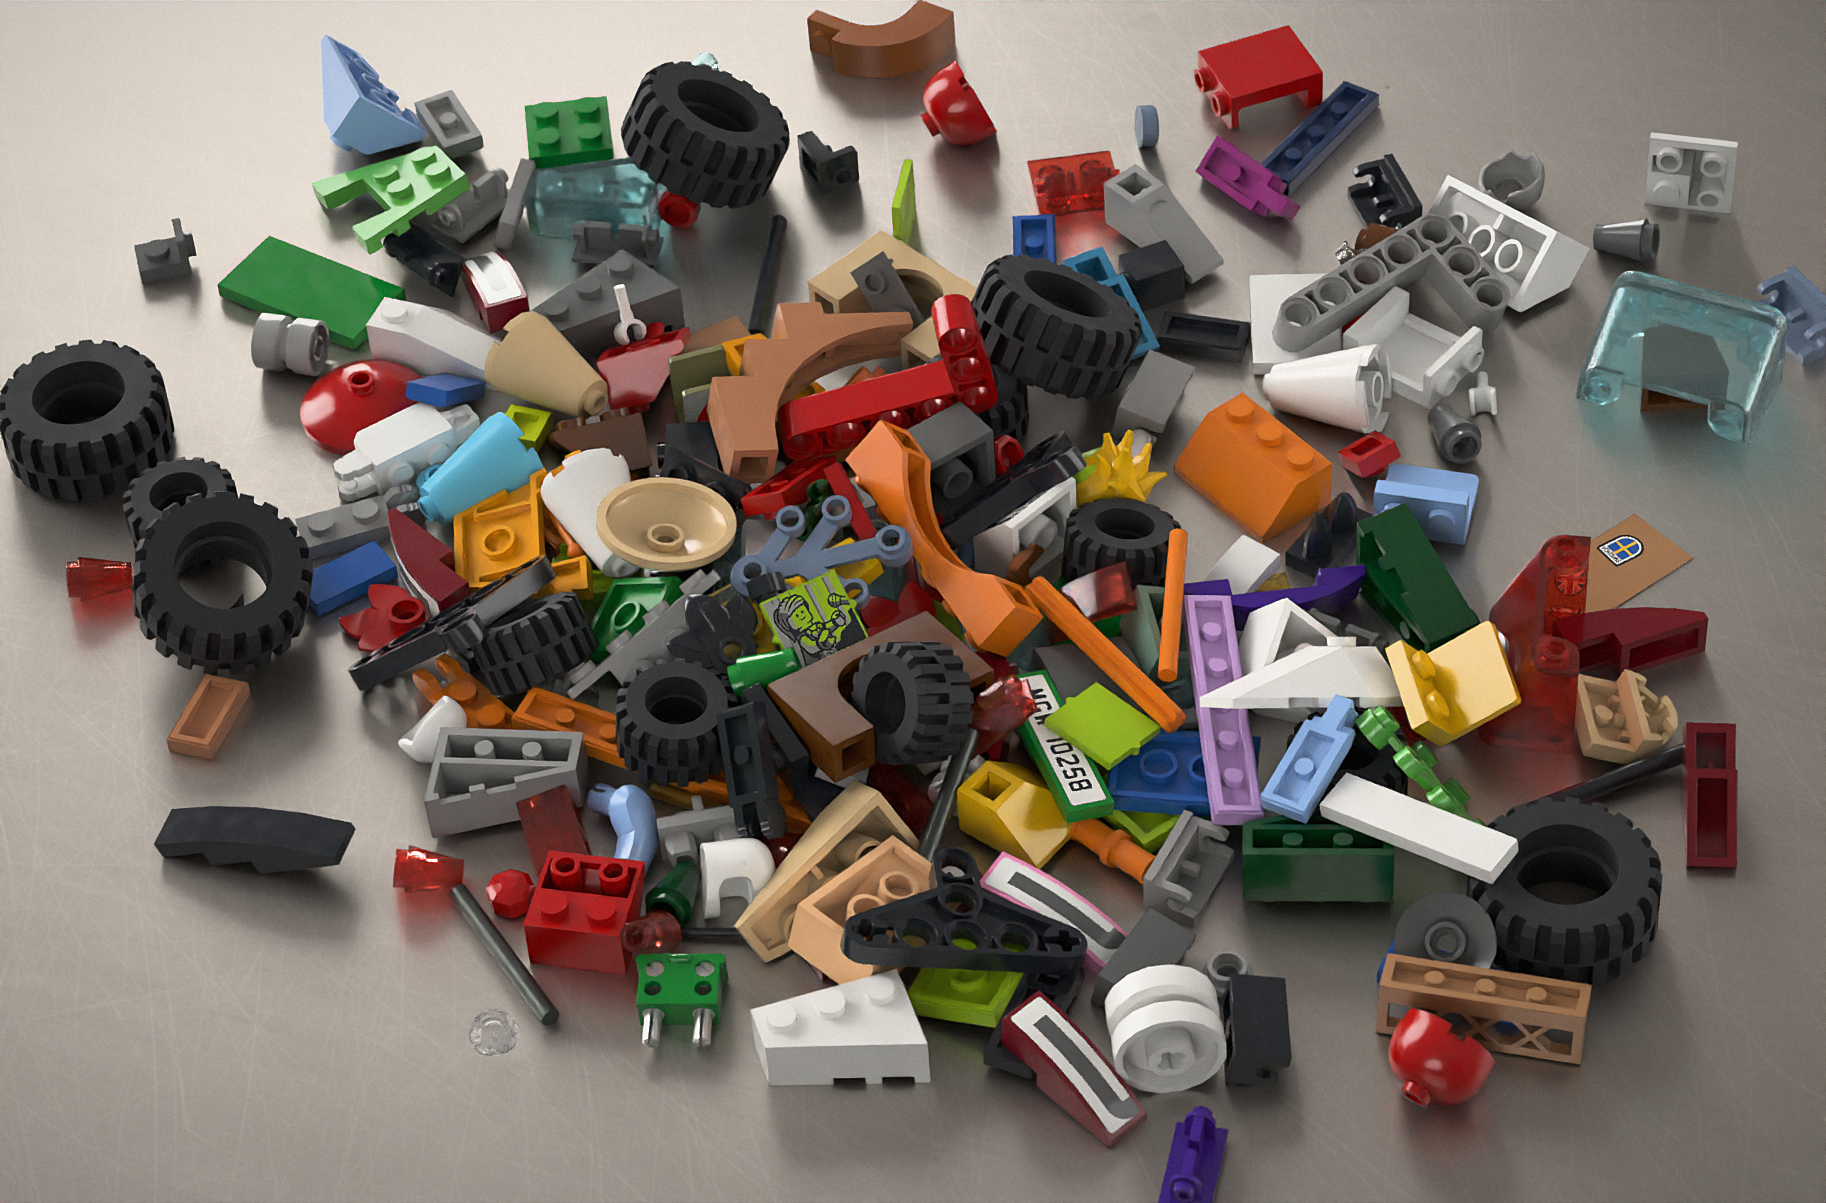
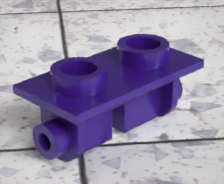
[1158,1106,1228,1203]

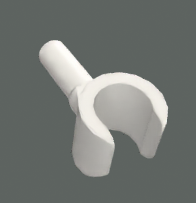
[614,284,646,345]
[1469,371,1497,416]

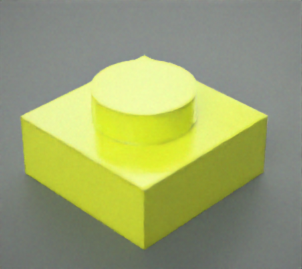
[505,404,554,454]

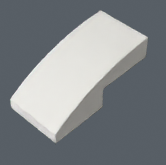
[1202,535,1280,595]

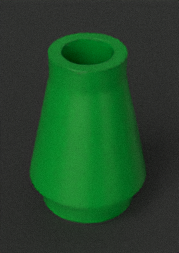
[727,647,802,702]

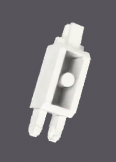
[333,402,480,502]

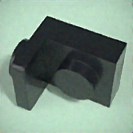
[797,130,860,195]

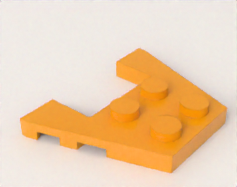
[453,450,594,600]

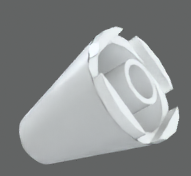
[1263,344,1392,434]
[540,448,640,578]

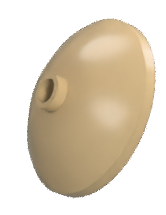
[596,477,737,572]

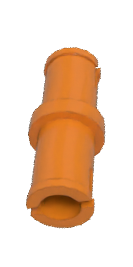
[1070,818,1156,885]

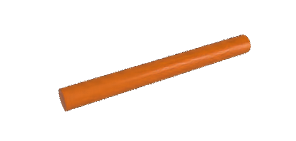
[1158,529,1188,682]

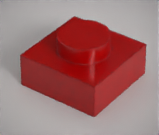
[1338,430,1401,479]

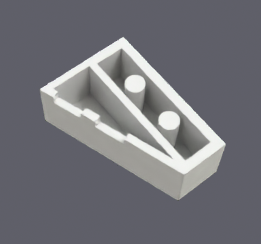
[750,969,931,1086]

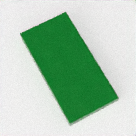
[217,235,406,350]

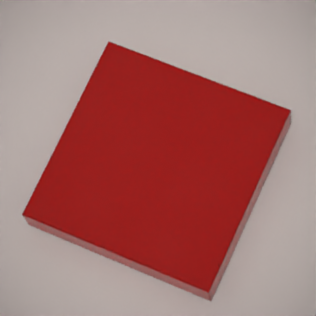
[823,462,878,559]

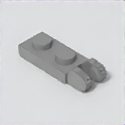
[295,484,427,560]

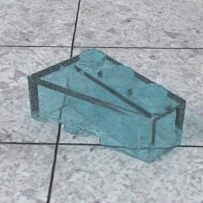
[524,157,668,239]

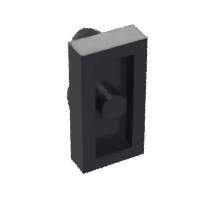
[1285,492,1374,579]

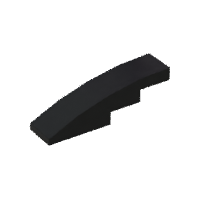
[154,806,356,874]

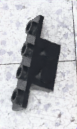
[724,677,846,823]

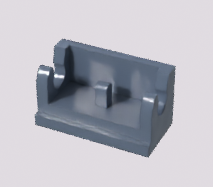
[1750,265,1826,366]

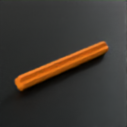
[1025,576,1186,733]

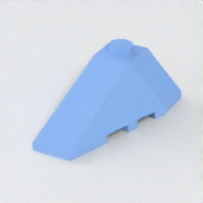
[321,34,427,155]

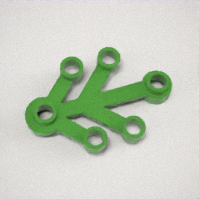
[1355,705,1487,827]

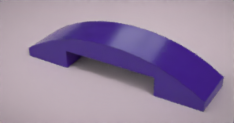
[1183,564,1366,631]

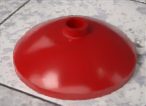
[300,359,423,456]

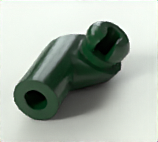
[791,479,835,542]

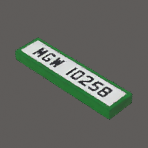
[999,670,1115,824]

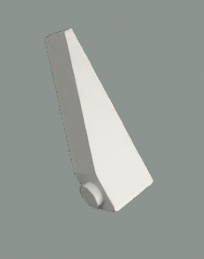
[366,297,503,391]
[1200,637,1404,709]

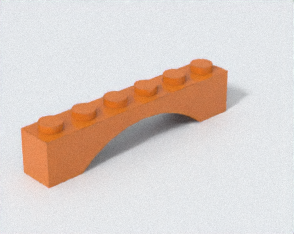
[845,420,1044,658]

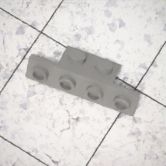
[566,569,721,700]

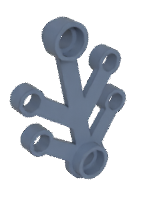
[731,495,913,611]

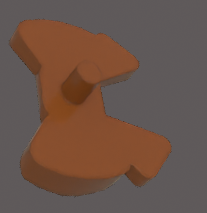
[1006,542,1044,591]

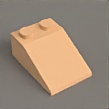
[787,836,961,985]

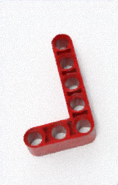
[777,294,998,460]

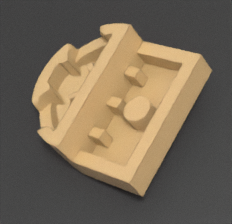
[1565,669,1678,765]

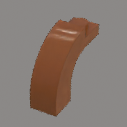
[807,0,956,78]

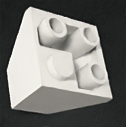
[1645,132,1738,214]

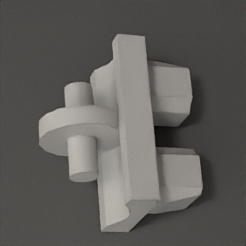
[656,795,740,868]

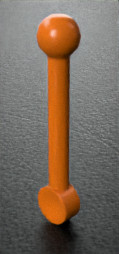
[543,503,585,559]

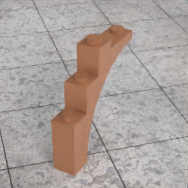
[706,302,913,484]

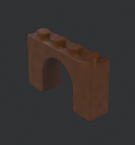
[767,611,995,783]

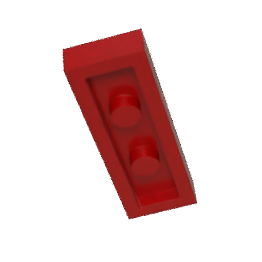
[741,455,836,520]

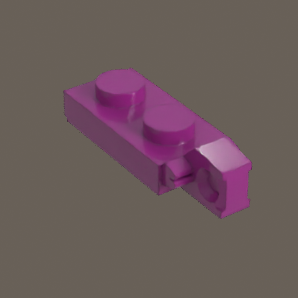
[1195,135,1301,221]

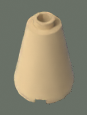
[485,311,608,419]

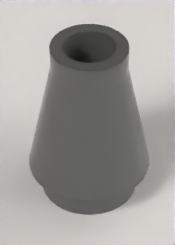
[1593,219,1660,262]
[1427,404,1482,464]

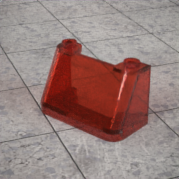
[1477,535,1591,754]

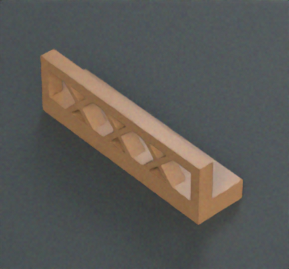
[1376,953,1592,1065]

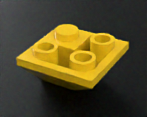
[956,761,1073,870]

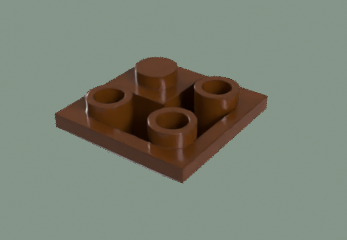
[547,407,653,472]

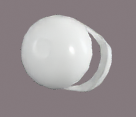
[700,838,776,919]

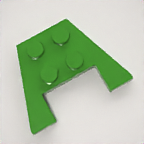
[311,146,470,255]

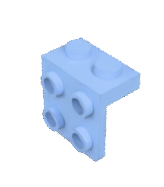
[1374,464,1479,545]

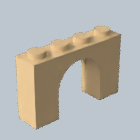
[808,230,977,370]

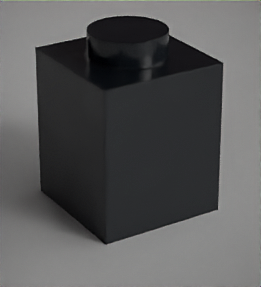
[1117,240,1185,312]

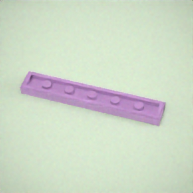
[1182,595,1264,825]

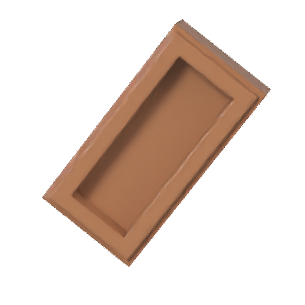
[166,673,251,760]

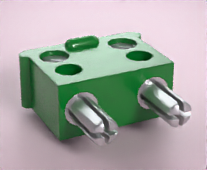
[635,953,729,1047]

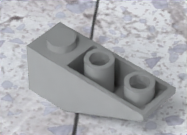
[1104,164,1224,283]

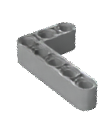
[1272,214,1510,352]

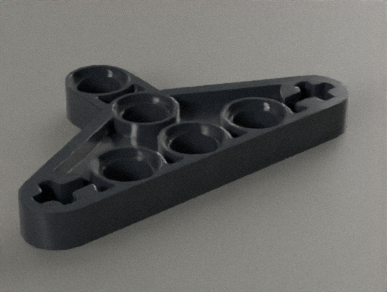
[939,431,1088,551]
[348,554,557,691]
[840,847,1088,975]

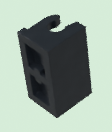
[1347,153,1423,230]
[1220,973,1292,1086]

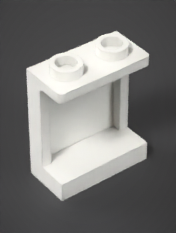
[1343,286,1484,409]

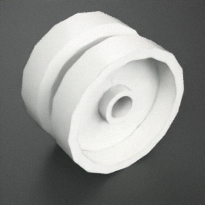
[1105,964,1226,1093]

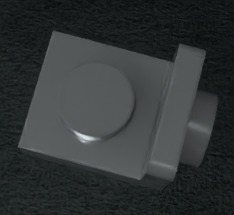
[134,217,197,284]

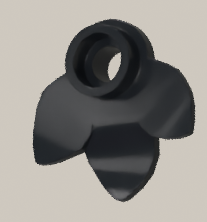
[666,593,758,677]

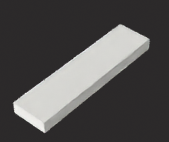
[1320,773,1519,884]

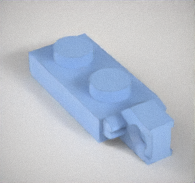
[1260,694,1358,824]

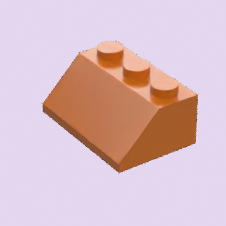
[1174,392,1332,544]

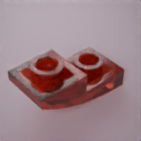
[1044,561,1137,644]

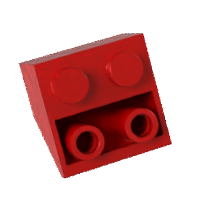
[523,850,645,975]

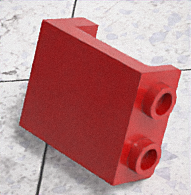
[1194,25,1323,129]

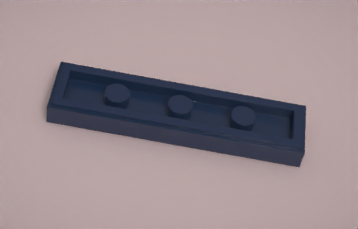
[1260,81,1379,196]

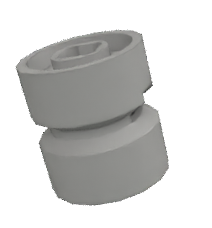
[251,313,329,376]

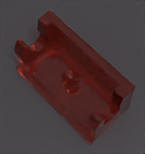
[516,784,593,878]

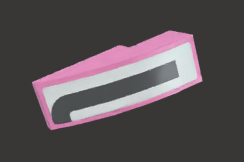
[980,851,1128,974]

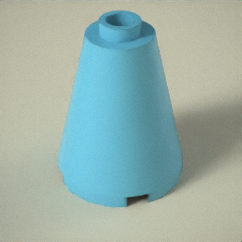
[417,412,544,526]

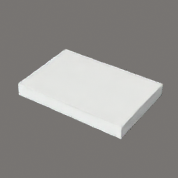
[1249,273,1341,375]

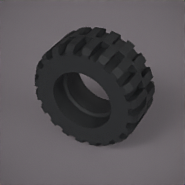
[621,61,790,209]
[971,254,1142,400]
[0,340,175,502]
[132,491,313,675]
[1467,797,1663,986]

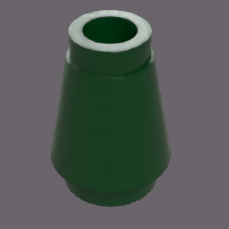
[645,861,701,930]

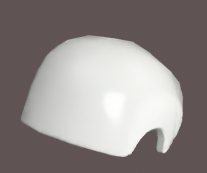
[398,695,467,763]

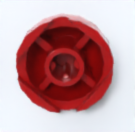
[920,61,997,147]
[1389,1008,1495,1107]

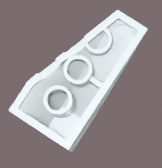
[1428,175,1590,312]

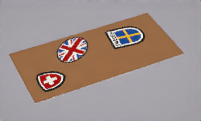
[1506,513,1693,631]

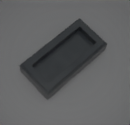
[1156,311,1251,363]

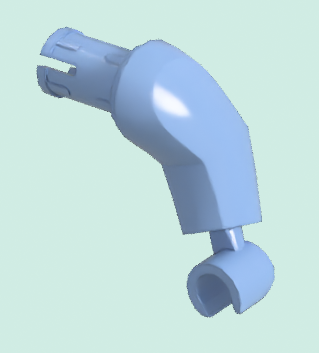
[587,783,659,875]

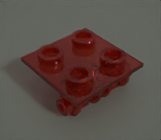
[1027,150,1120,216]

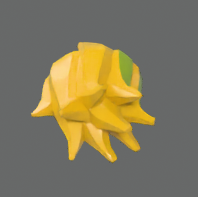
[1072,430,1168,509]

